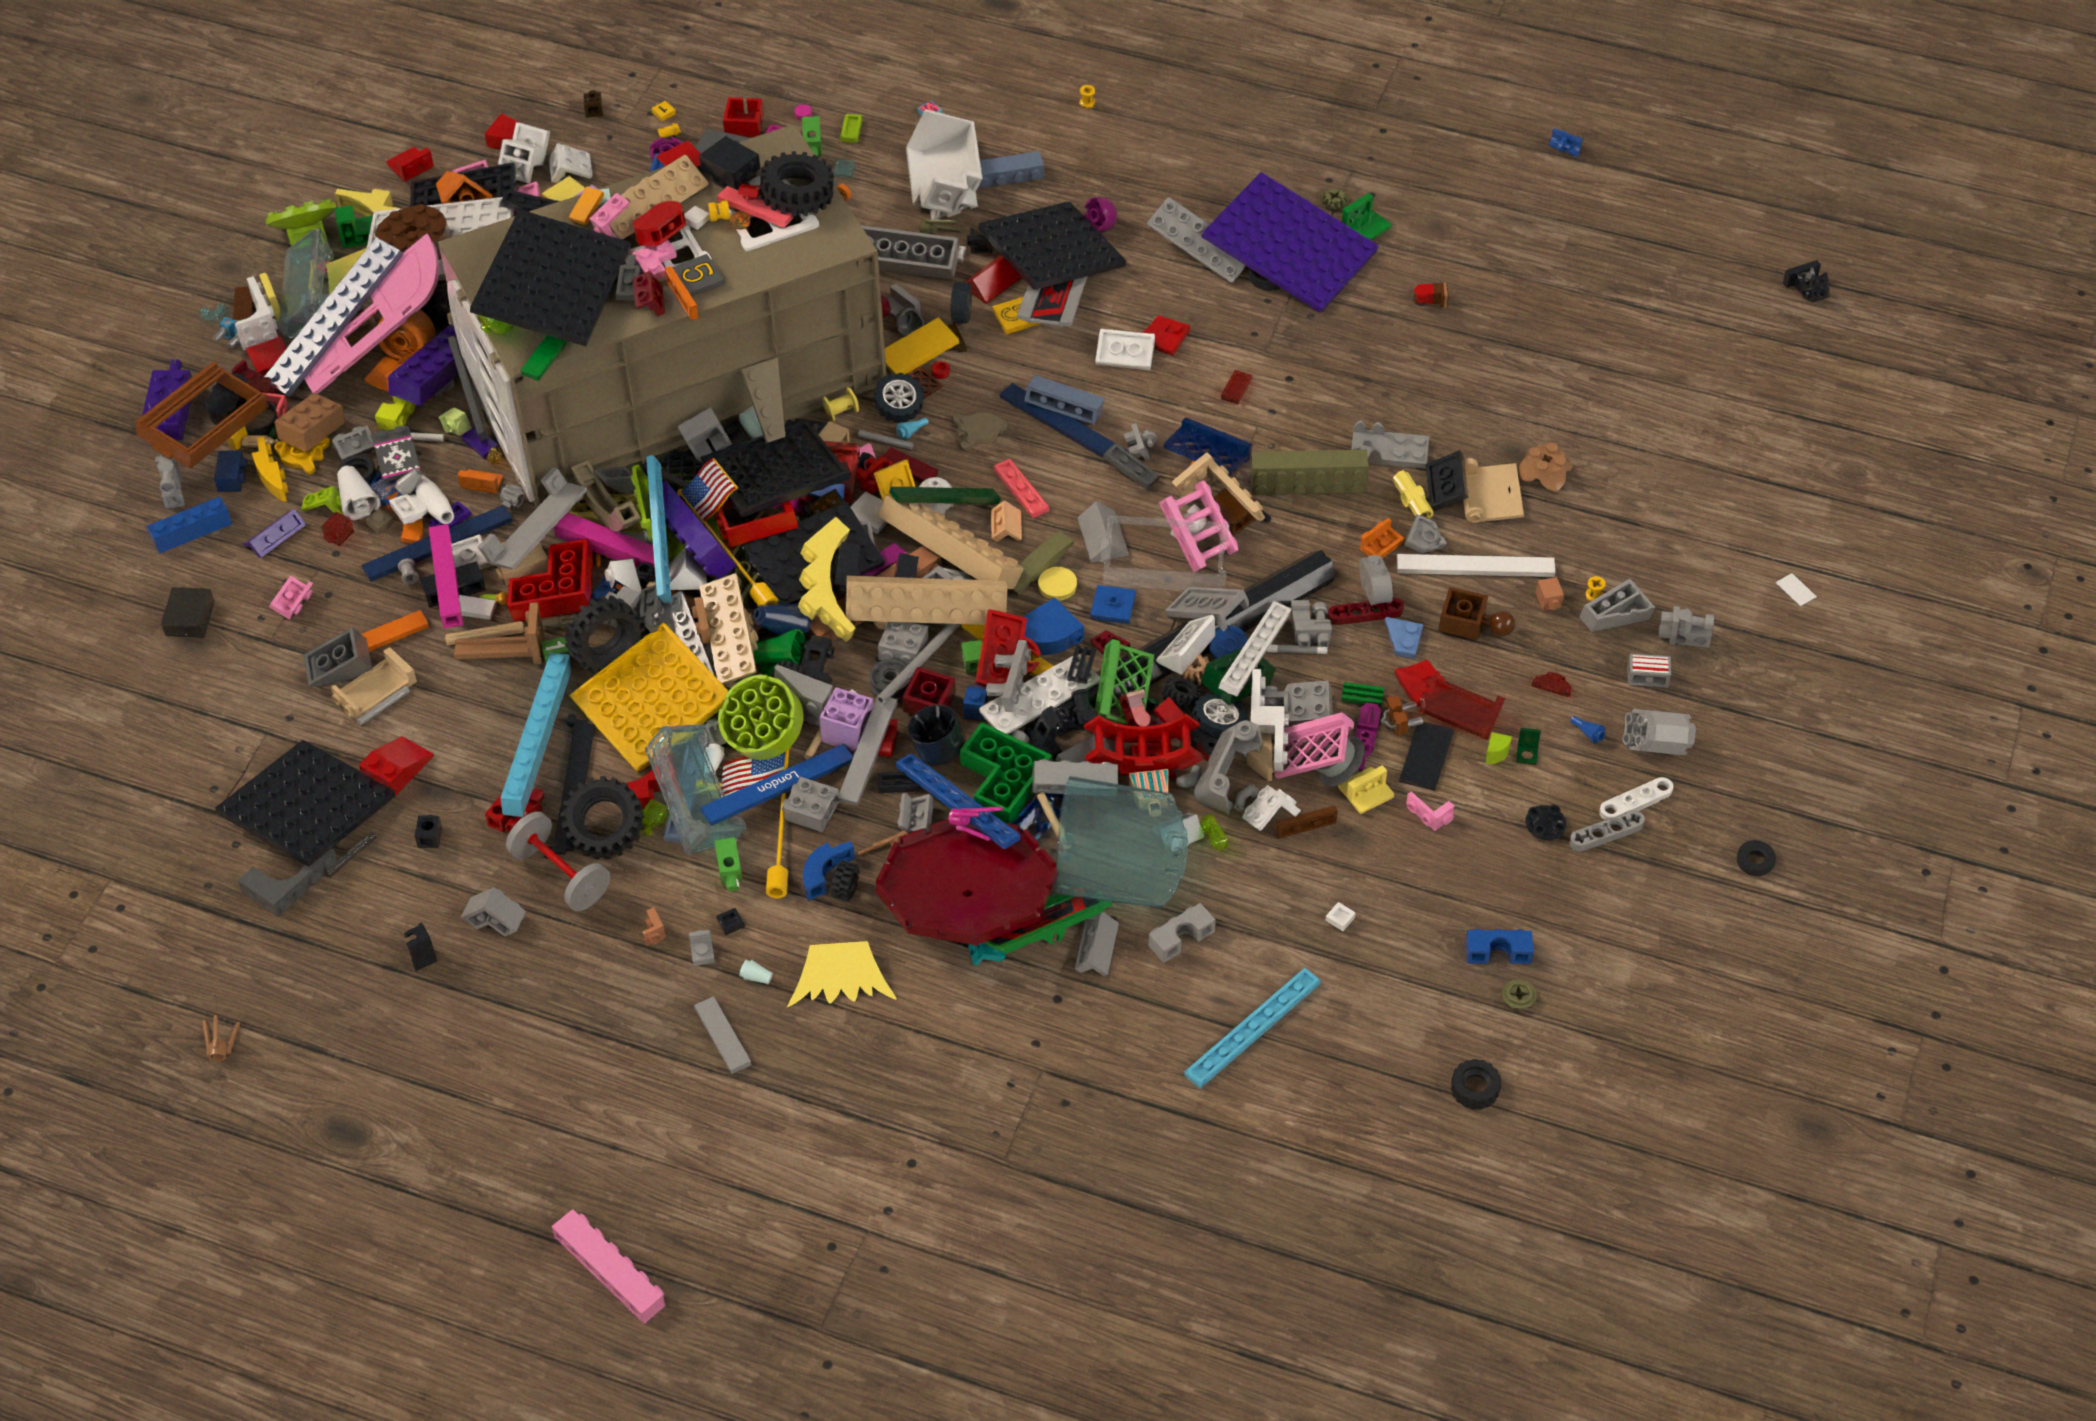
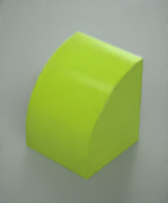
[1485,732,1512,764]

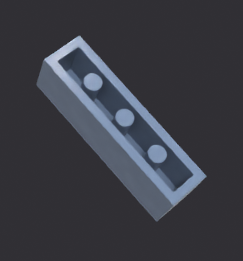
[977,151,1044,189]
[1025,375,1105,425]

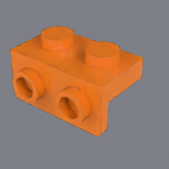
[1360,518,1405,559]

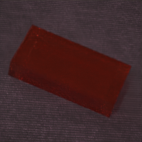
[1221,370,1252,405]

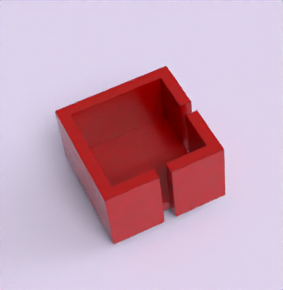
[723,97,764,138]

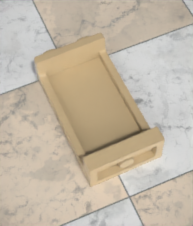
[331,647,417,719]

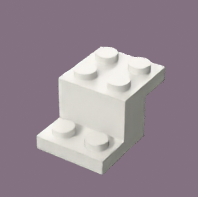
[498,122,550,183]

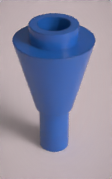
[1570,716,1606,743]

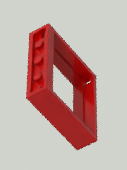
[714,498,798,547]

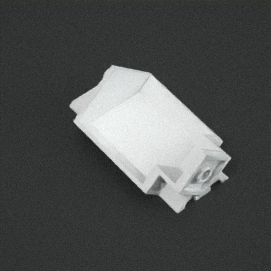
[906,109,982,220]

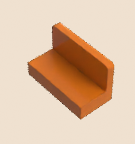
[458,469,504,494]

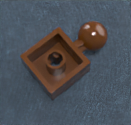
[1439,587,1515,640]

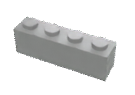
[1033,759,1118,796]

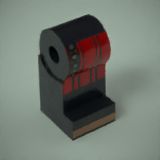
[1180,728,1218,761]

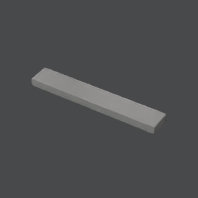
[838,698,898,806]

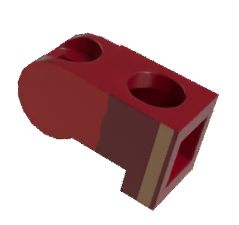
[1118,689,1150,726]

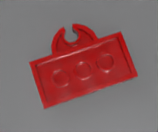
[975,609,1041,687]

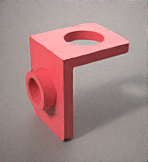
[262,392,289,418]

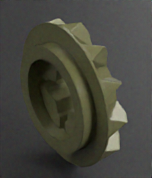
[1320,188,1349,210]
[1501,979,1537,1011]

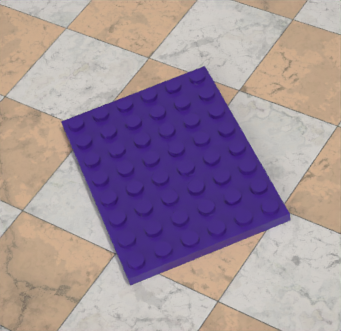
[1201,172,1379,313]

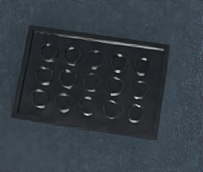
[743,501,885,604]

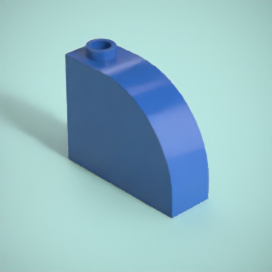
[1023,598,1084,655]

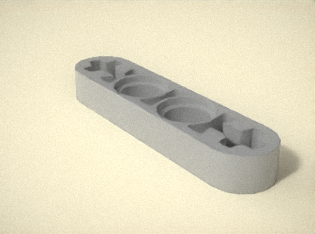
[1569,811,1645,852]

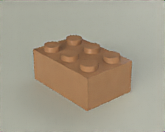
[275,393,345,452]

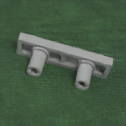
[986,640,1031,712]

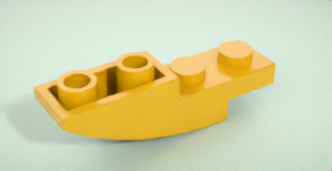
[252,436,289,502]

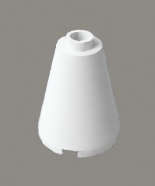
[337,466,381,520]

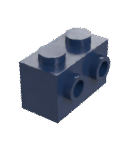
[214,450,248,492]

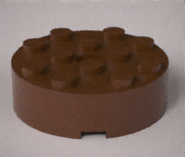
[375,204,451,260]

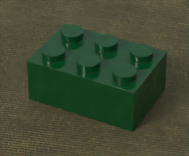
[1201,648,1276,705]

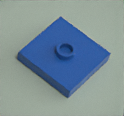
[1090,585,1136,624]

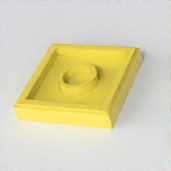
[259,273,284,324]

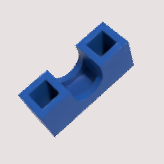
[1465,929,1534,964]

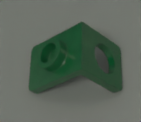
[1516,728,1541,765]

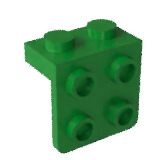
[1342,193,1391,240]

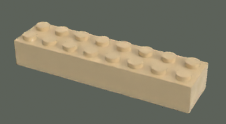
[878,495,1024,589]
[845,576,1008,625]

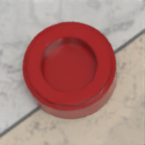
[931,361,950,379]

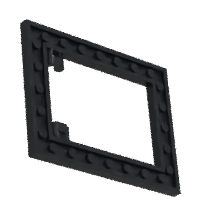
[410,162,517,217]

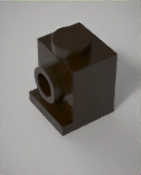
[584,90,603,118]

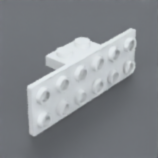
[979,654,1100,734]

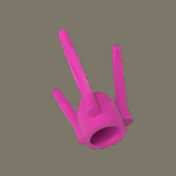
[949,807,1003,841]

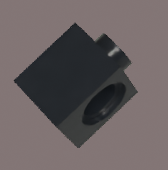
[414,815,442,848]

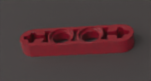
[1328,598,1404,625]

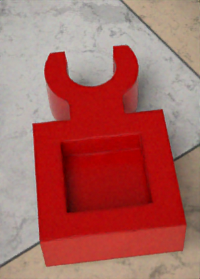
[738,183,761,200]

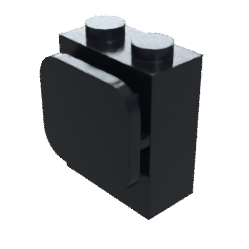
[699,136,761,190]

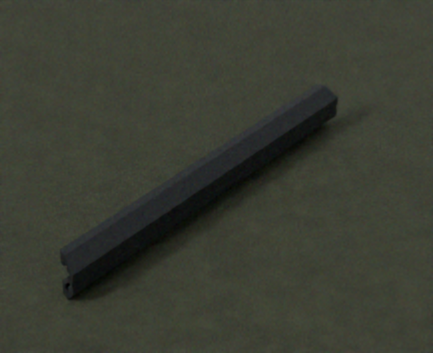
[1056,550,1335,736]

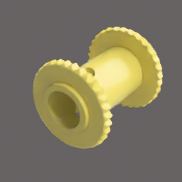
[822,388,859,422]

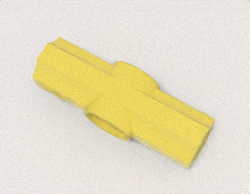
[1393,470,1433,519]

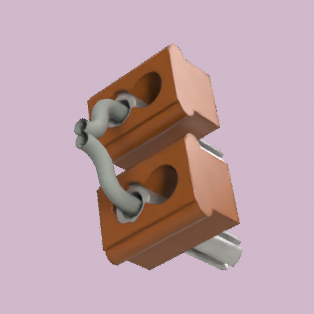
[1381,696,1423,737]

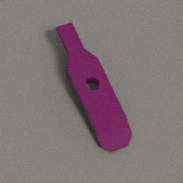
[1355,703,1381,771]

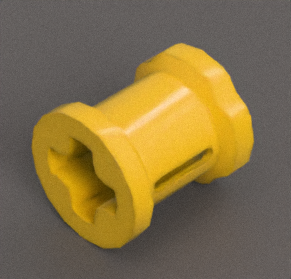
[1080,85,1095,108]
[1586,576,1606,602]

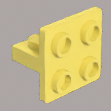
[1338,765,1394,814]

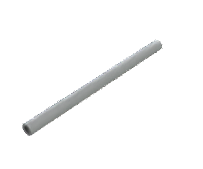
[876,624,961,705]

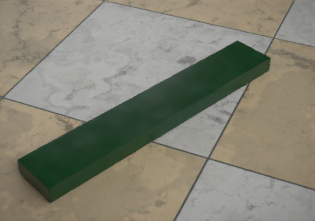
[889,487,1001,504]

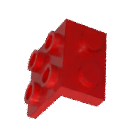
[386,147,434,182]

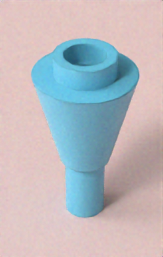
[896,417,929,441]

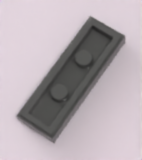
[1103,443,1160,490]

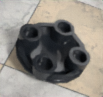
[1525,805,1567,840]

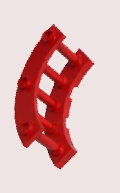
[1084,714,1203,776]

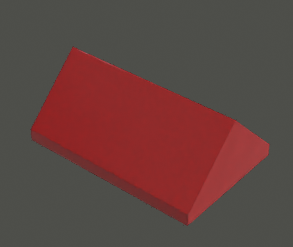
[963,255,1022,304]

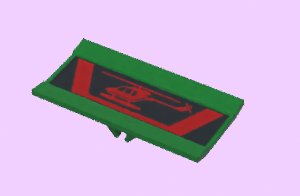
[984,885,1112,954]

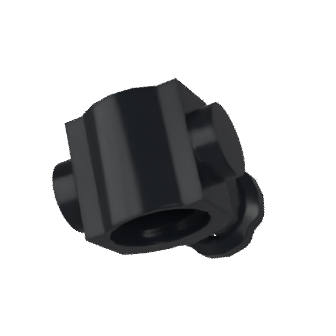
[1071,689,1097,731]

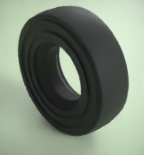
[1737,840,1776,876]

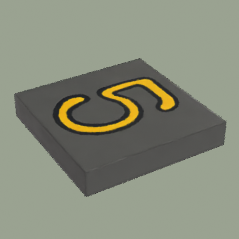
[672,254,724,297]

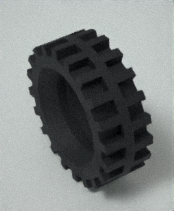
[760,151,834,217]
[565,595,645,674]
[561,776,644,860]

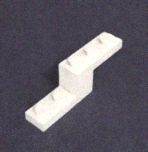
[1251,669,1289,771]

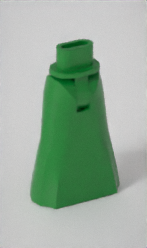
[753,629,806,665]

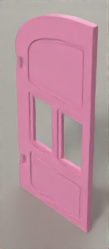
[304,234,439,394]

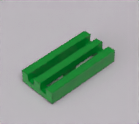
[1341,682,1384,707]

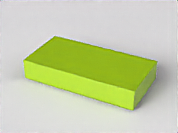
[840,114,863,143]

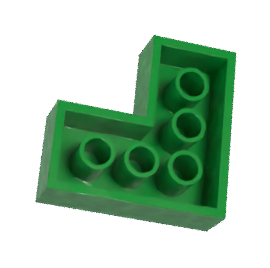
[960,722,1052,824]

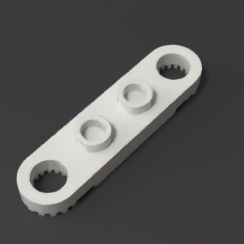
[1599,777,1673,821]

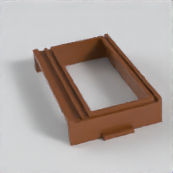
[136,361,269,469]

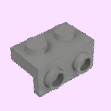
[898,793,934,834]

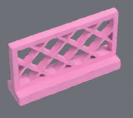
[1274,712,1354,779]

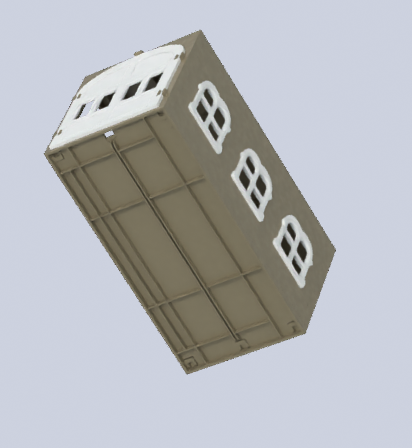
[438,124,887,509]

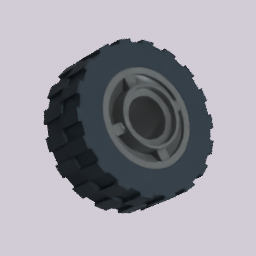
[950,282,972,324]

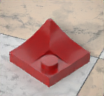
[1141,315,1191,356]
[1394,659,1450,707]

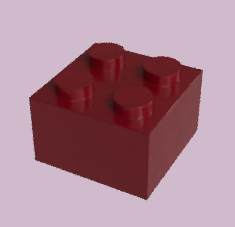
[902,667,956,715]

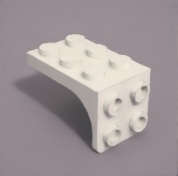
[235,276,278,350]

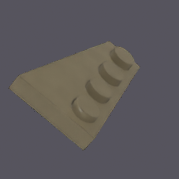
[741,357,785,443]

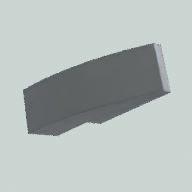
[594,467,636,495]

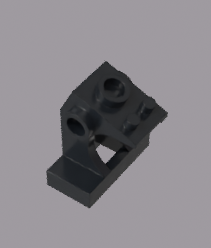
[1783,260,1829,303]
[797,635,835,685]
[1024,706,1078,759]

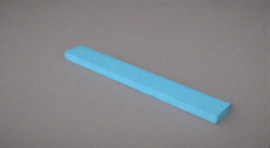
[646,455,672,604]
[1184,968,1321,1089]

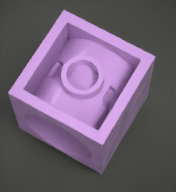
[819,687,874,752]

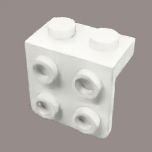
[1243,785,1301,831]

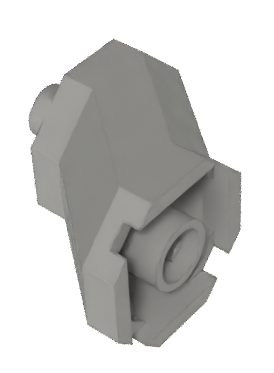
[1623,709,1696,755]

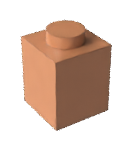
[1536,577,1564,611]

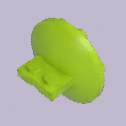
[265,199,337,251]

